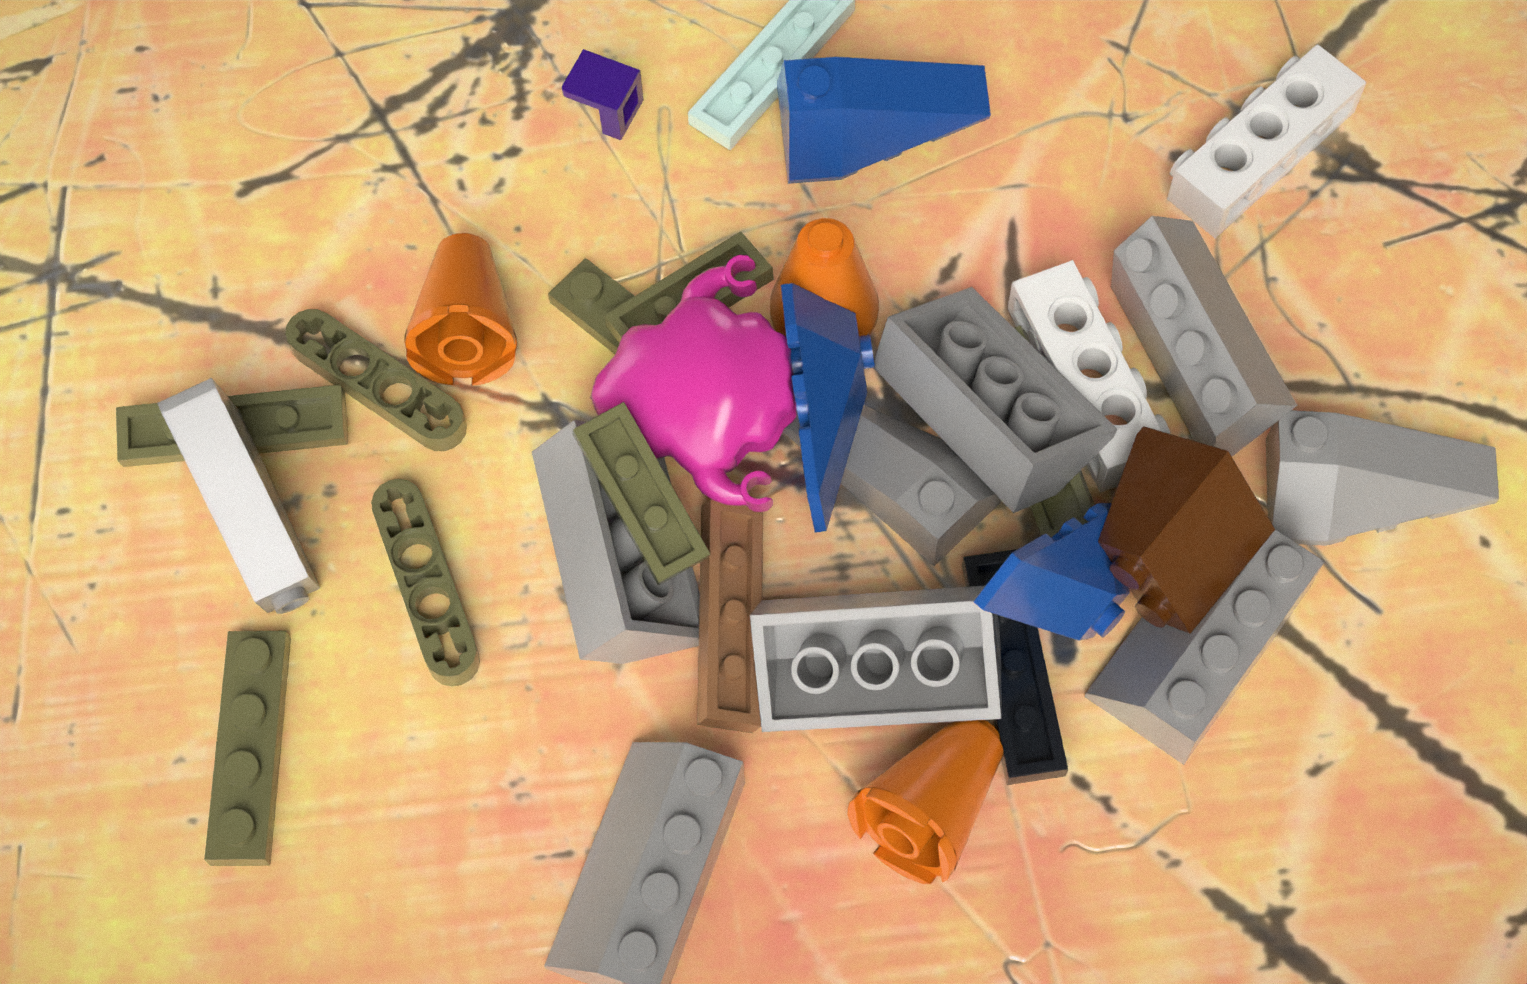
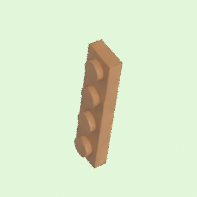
[697,499,763,733]

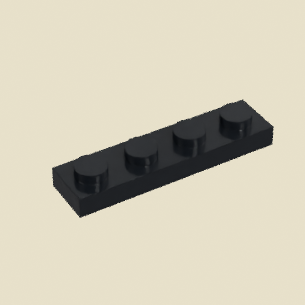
[962,549,1068,785]

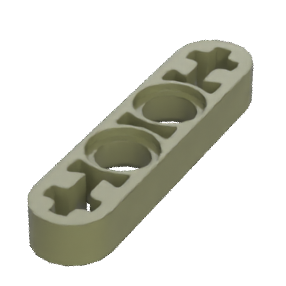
[285,309,467,451]
[371,479,480,687]

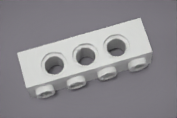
[1167,44,1366,238]
[1008,260,1170,493]

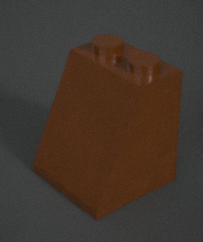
[1098,426,1275,634]

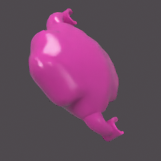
[590,255,796,512]

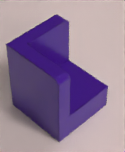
[562,49,644,140]

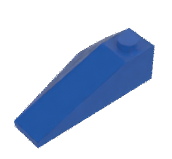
[777,57,991,184]
[781,283,875,533]
[973,503,1130,641]

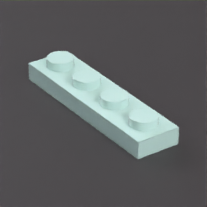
[688,0,855,150]

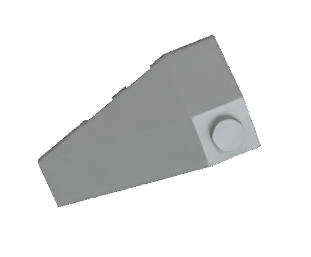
[783,401,1002,566]
[1266,410,1499,546]

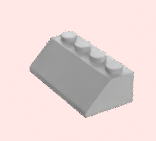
[1111,216,1297,456]
[874,287,1117,513]
[532,420,700,664]
[1085,530,1325,765]
[750,586,1002,732]
[544,742,745,984]

